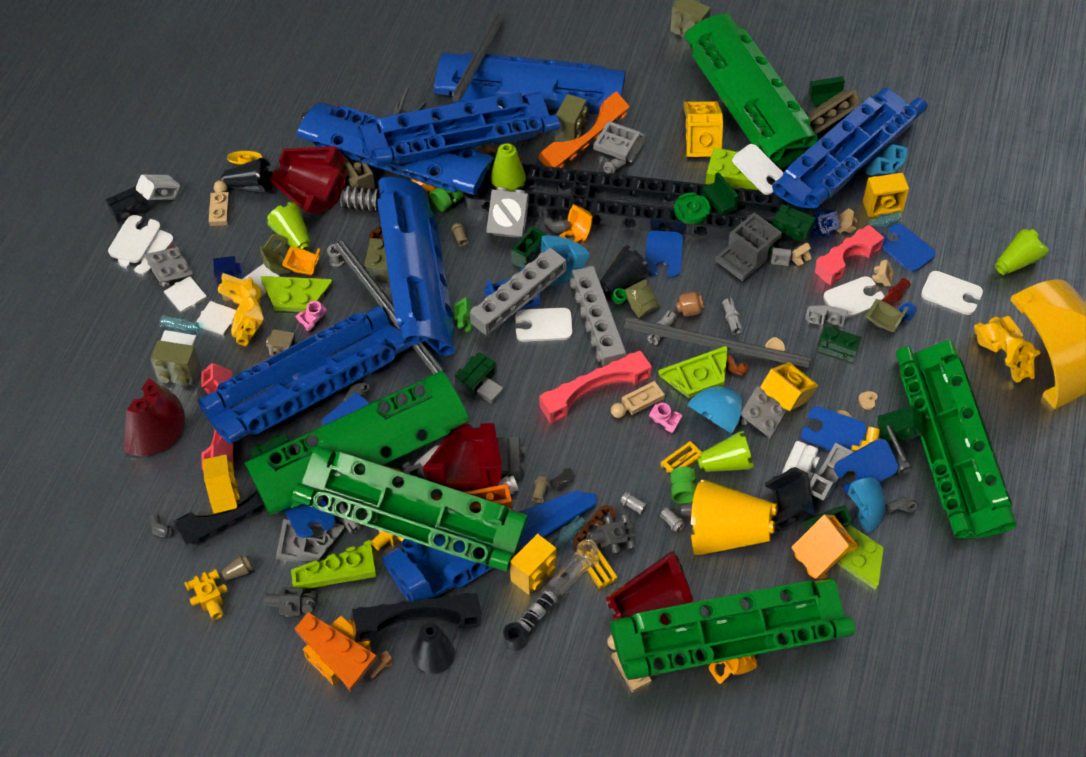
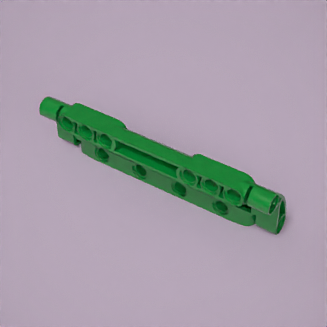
[684,13,818,163]
[896,340,1017,539]
[244,371,469,516]
[292,446,528,572]
[610,578,855,680]

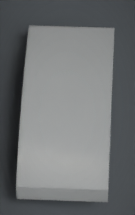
[805,305,848,327]

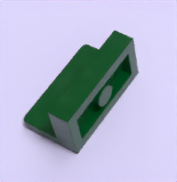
[808,76,845,108]
[702,172,738,216]

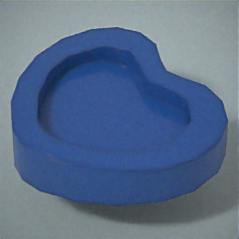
[899,302,917,322]

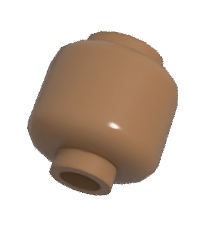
[676,291,705,317]

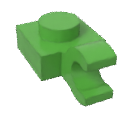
[453,297,473,333]

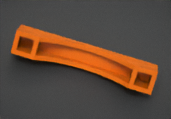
[537,91,630,168]

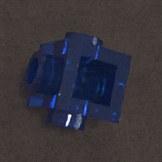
[812,209,841,236]

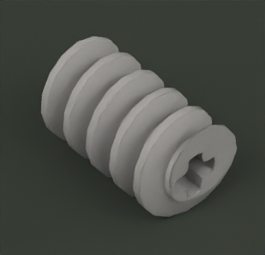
[340,186,379,212]

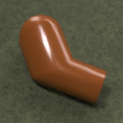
[726,354,749,376]

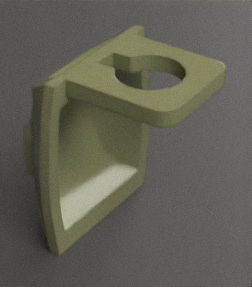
[260,234,291,274]
[625,279,660,318]
[865,299,909,333]

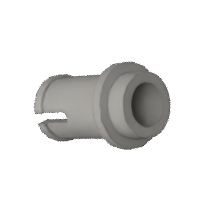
[603,157,626,174]
[620,492,647,515]
[660,507,685,533]

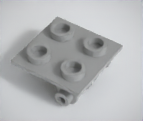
[144,247,193,288]
[740,385,787,438]

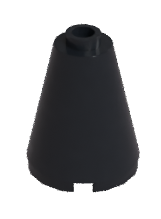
[221,158,273,193]
[600,245,650,295]
[412,623,455,674]

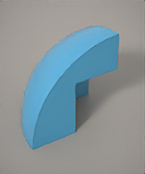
[861,144,908,176]
[541,235,590,287]
[687,386,742,434]
[848,477,886,535]

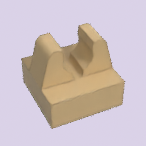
[835,208,857,233]
[790,243,811,266]
[872,260,894,286]

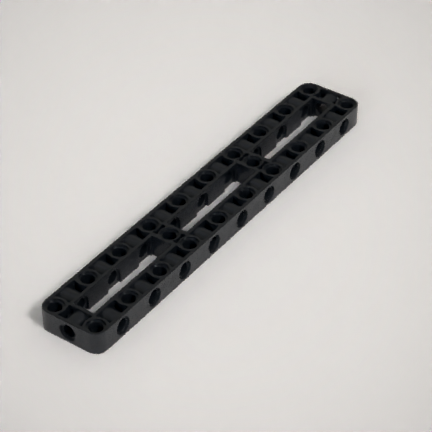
[463,164,804,247]

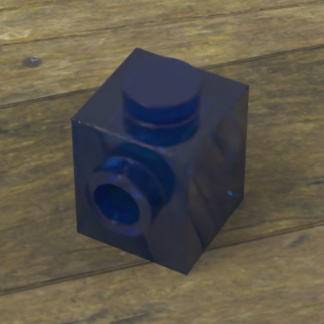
[213,256,242,284]

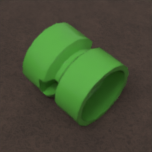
[429,187,463,212]
[670,467,697,504]

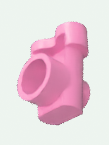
[295,301,328,332]
[649,403,682,433]

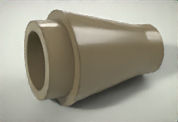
[221,555,253,581]

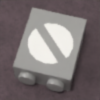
[486,187,529,239]

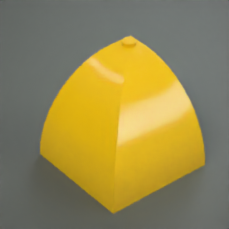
[1010,279,1086,410]

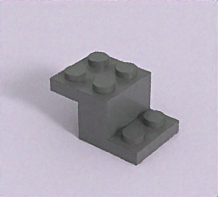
[715,213,782,281]

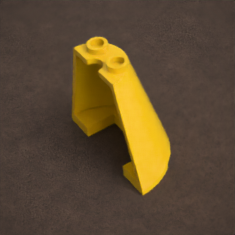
[691,480,778,555]

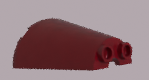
[269,146,347,214]
[123,378,185,457]
[423,423,502,492]
[606,551,694,625]

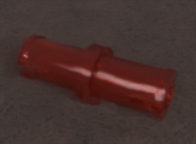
[881,278,911,306]

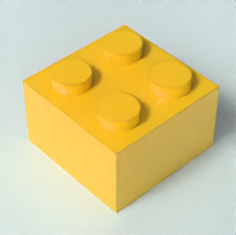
[863,173,909,217]
[760,362,818,411]
[203,454,240,514]
[510,534,557,595]

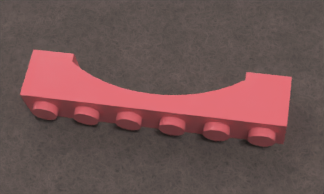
[539,351,652,424]
[201,363,234,470]

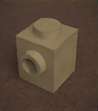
[266,329,297,356]

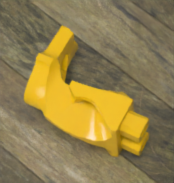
[218,273,264,346]
[974,316,1040,383]

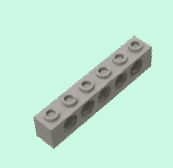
[470,248,566,336]
[570,266,626,367]

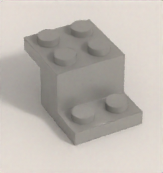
[593,121,646,163]

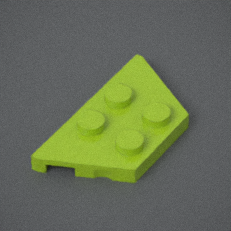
[261,276,332,312]
[658,346,727,398]
[836,525,884,590]

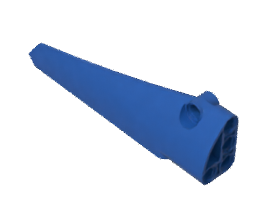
[382,491,597,602]

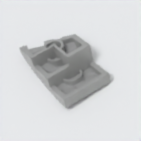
[275,519,344,562]

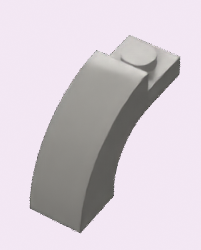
[810,443,853,501]

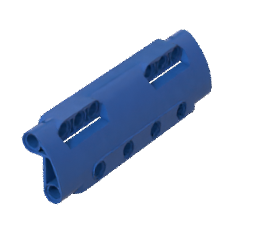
[434,52,626,114]
[772,88,927,208]
[358,92,560,166]
[297,102,495,195]
[378,177,455,356]
[198,306,411,444]

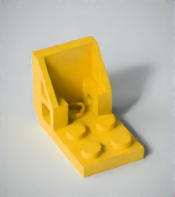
[683,101,723,157]

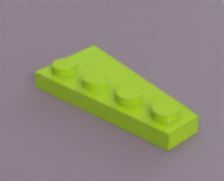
[291,540,376,589]

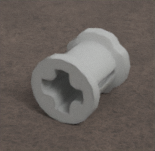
[327,244,345,267]

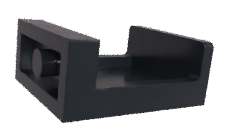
[765,467,815,531]

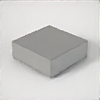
[771,248,791,266]
[476,378,504,404]

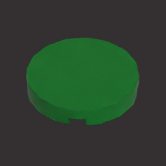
[674,192,710,224]

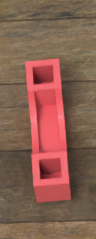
[815,225,884,286]

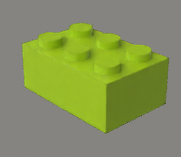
[705,147,759,190]

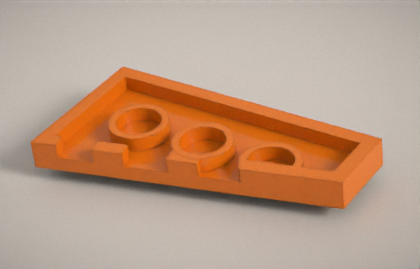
[295,613,377,692]

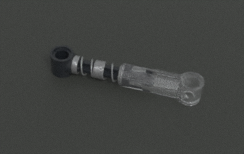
[503,539,599,651]

